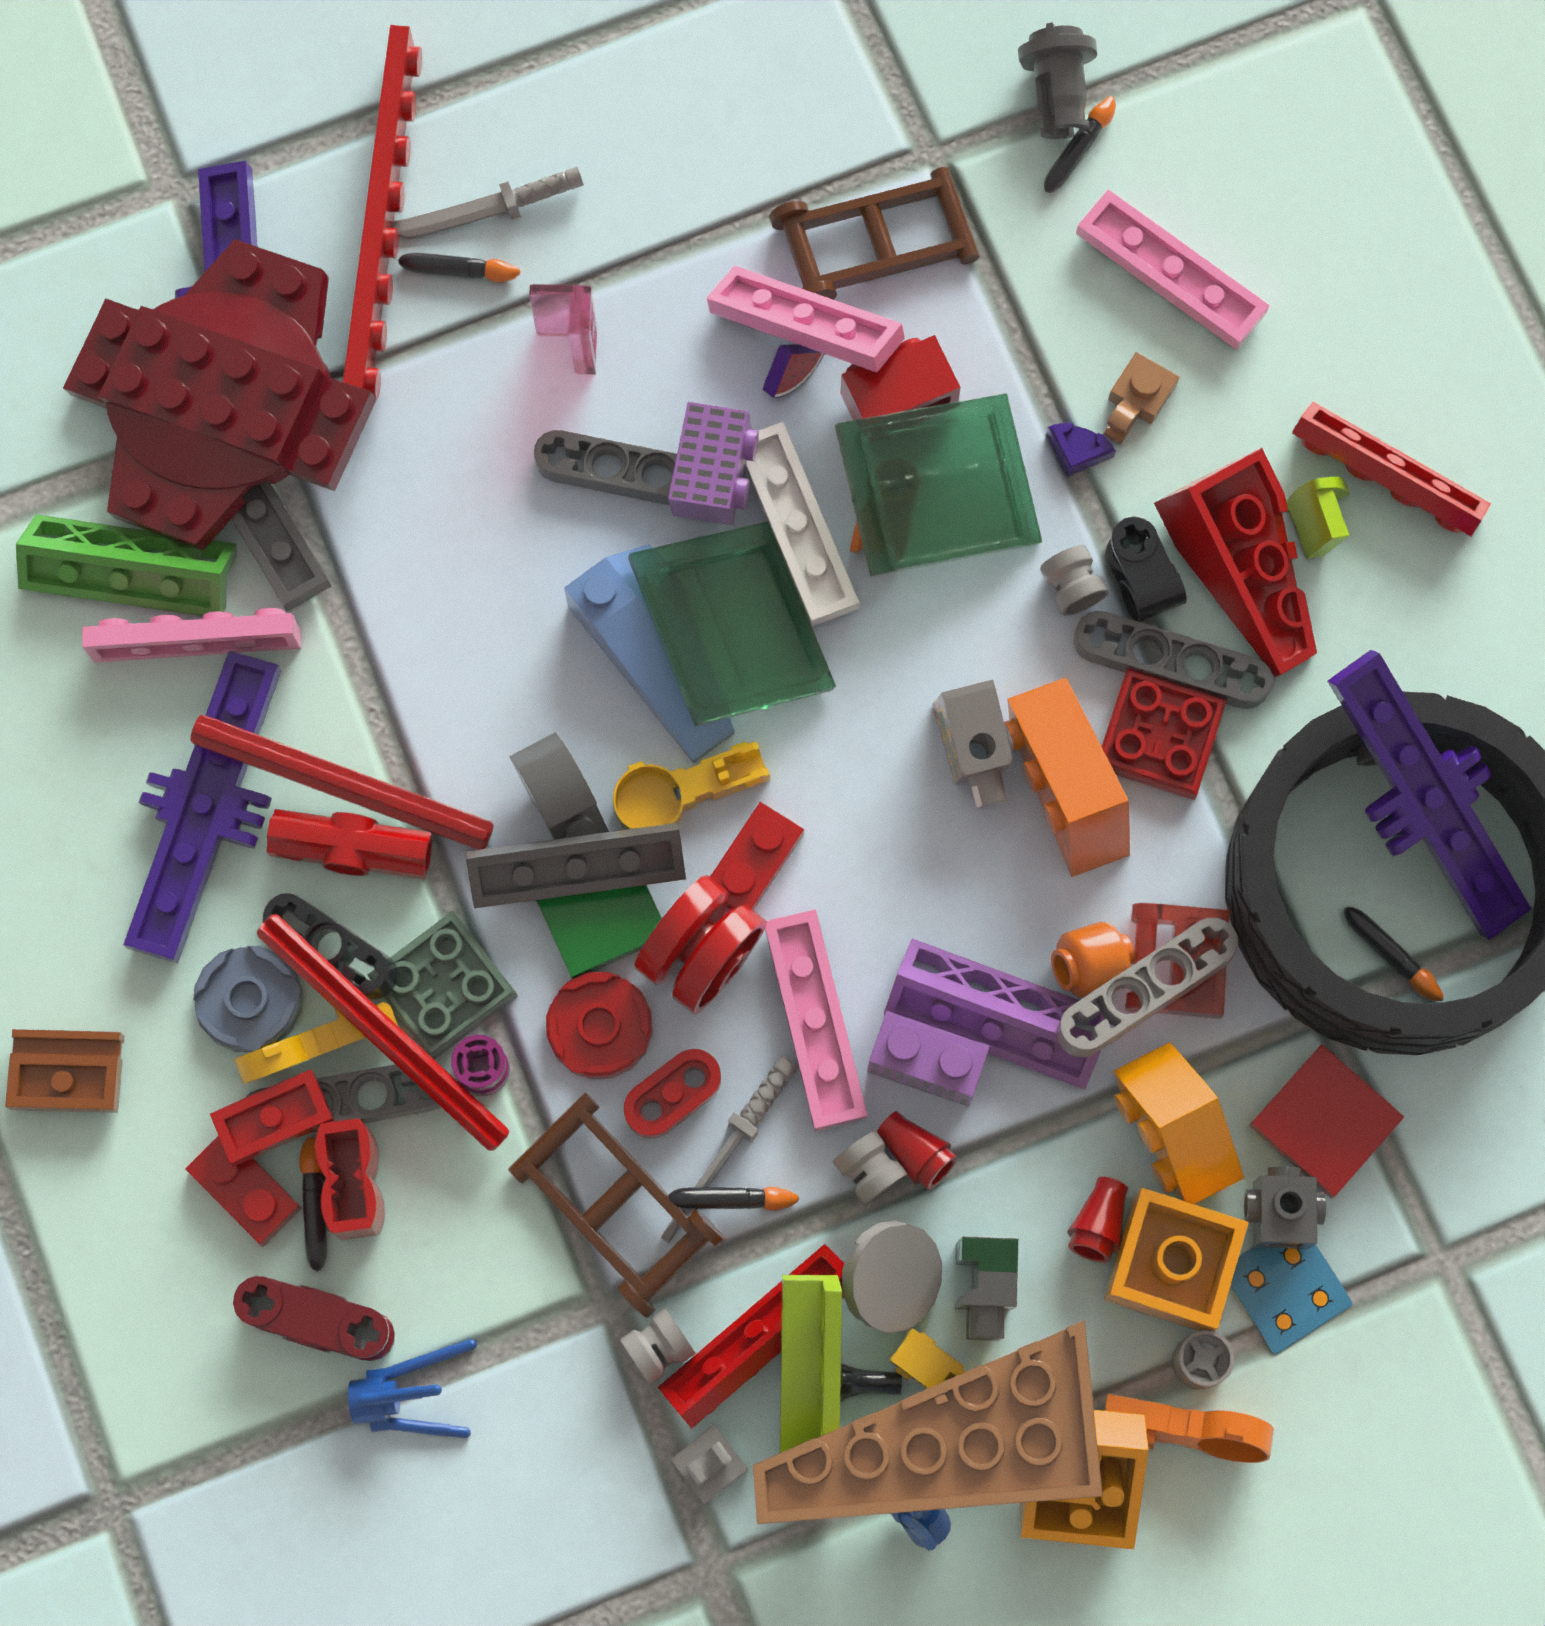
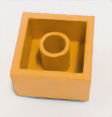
[1103,1188,1249,1331]

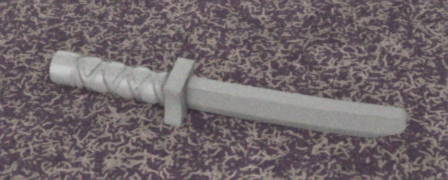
[392,166,584,239]
[661,1056,798,1243]

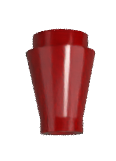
[877,1111,957,1190]
[1067,1176,1128,1263]

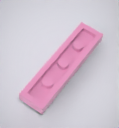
[1076,189,1270,350]
[706,266,905,372]
[82,608,301,663]
[765,909,868,1131]

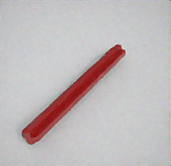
[190,715,494,850]
[256,914,509,1151]

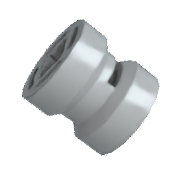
[1040,545,1109,616]
[833,1130,908,1206]
[619,1308,696,1385]
[1172,1330,1234,1389]

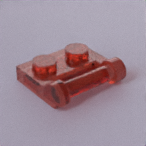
[1125,903,1230,1019]

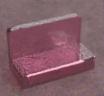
[529,284,598,374]

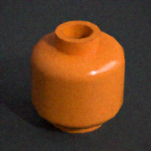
[1051,922,1135,998]

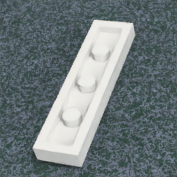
[745,422,860,627]

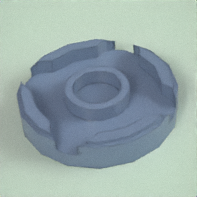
[193,946,302,1052]

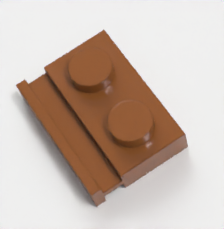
[5,1029,124,1113]

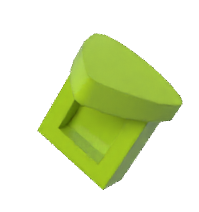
[1286,477,1350,559]

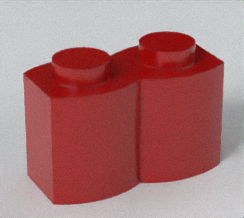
[315,1118,385,1240]

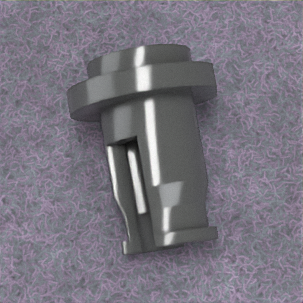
[1018,22,1098,139]

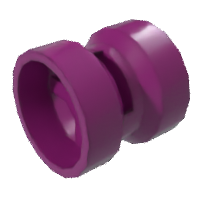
[451,1034,510,1096]

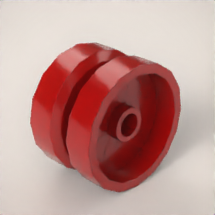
[634,875,767,1015]

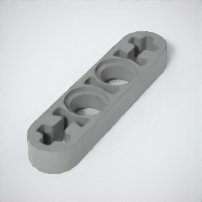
[1057,918,1238,1057]

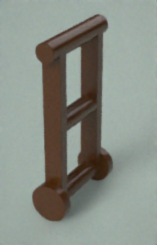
[769,167,980,300]
[508,1092,726,1318]

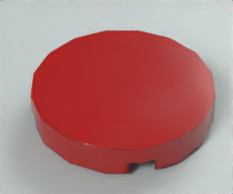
[546,972,653,1079]

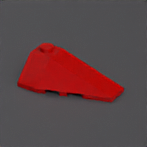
[1154,448,1317,677]

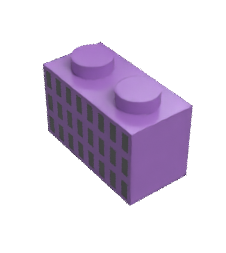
[668,402,759,525]
[867,1011,990,1107]

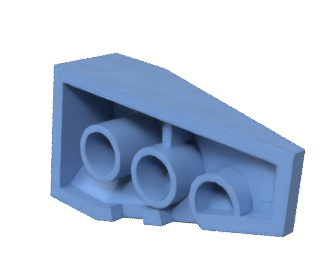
[564,544,735,764]

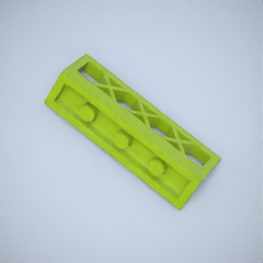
[779,1275,842,1454]

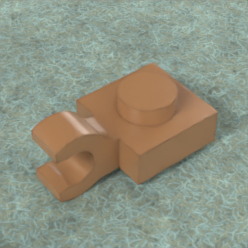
[1103,352,1180,445]

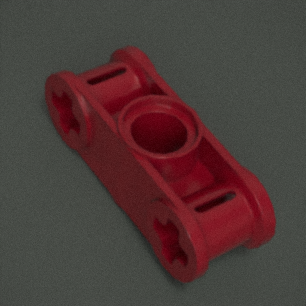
[233,1276,395,1361]

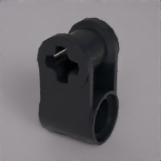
[1105,516,1187,622]

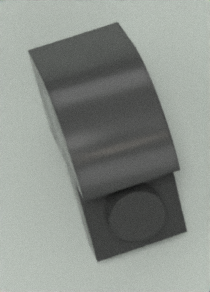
[509,732,609,840]

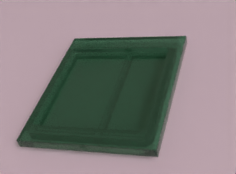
[835,393,1043,577]
[628,521,836,726]

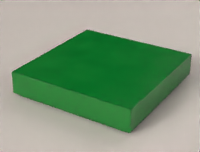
[536,885,662,979]

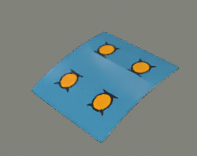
[1230,1245,1353,1354]

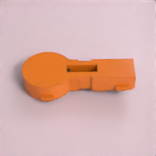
[1105,1394,1274,1463]

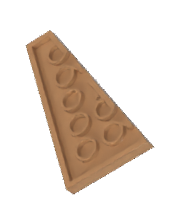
[753,1320,1103,1524]

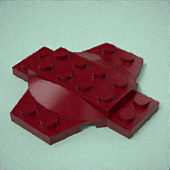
[63,239,377,551]

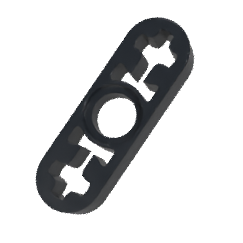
[262,893,398,1000]

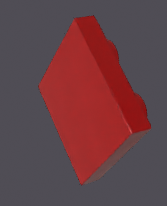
[1101,668,1227,800]
[1249,1044,1404,1199]

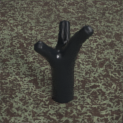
[840,1363,902,1403]

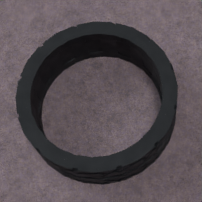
[1225,691,1545,1056]

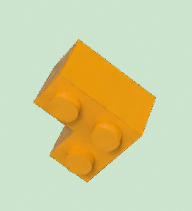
[1113,1042,1244,1204]
[1020,1410,1149,1549]

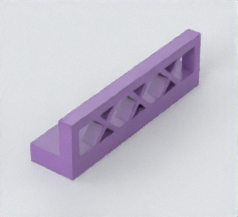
[884,938,1110,1090]

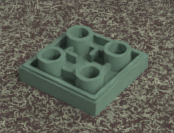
[367,911,518,1060]

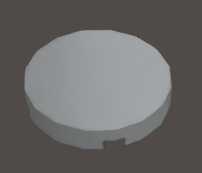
[842,1220,942,1333]

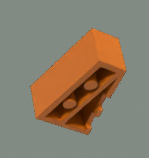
[1004,677,1130,877]

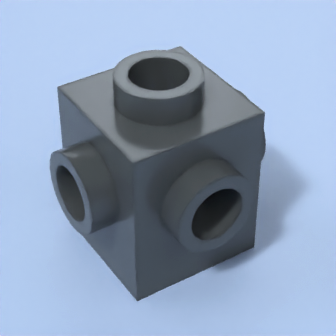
[1244,1167,1326,1249]

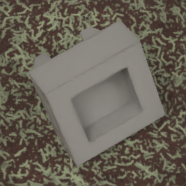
[671,1424,748,1505]

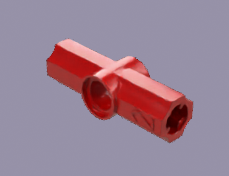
[266,809,433,880]

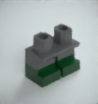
[955,1236,1019,1341]

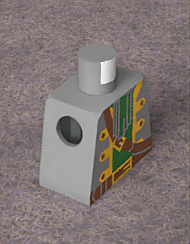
[932,679,1013,808]

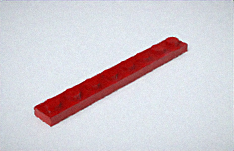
[343,25,422,399]

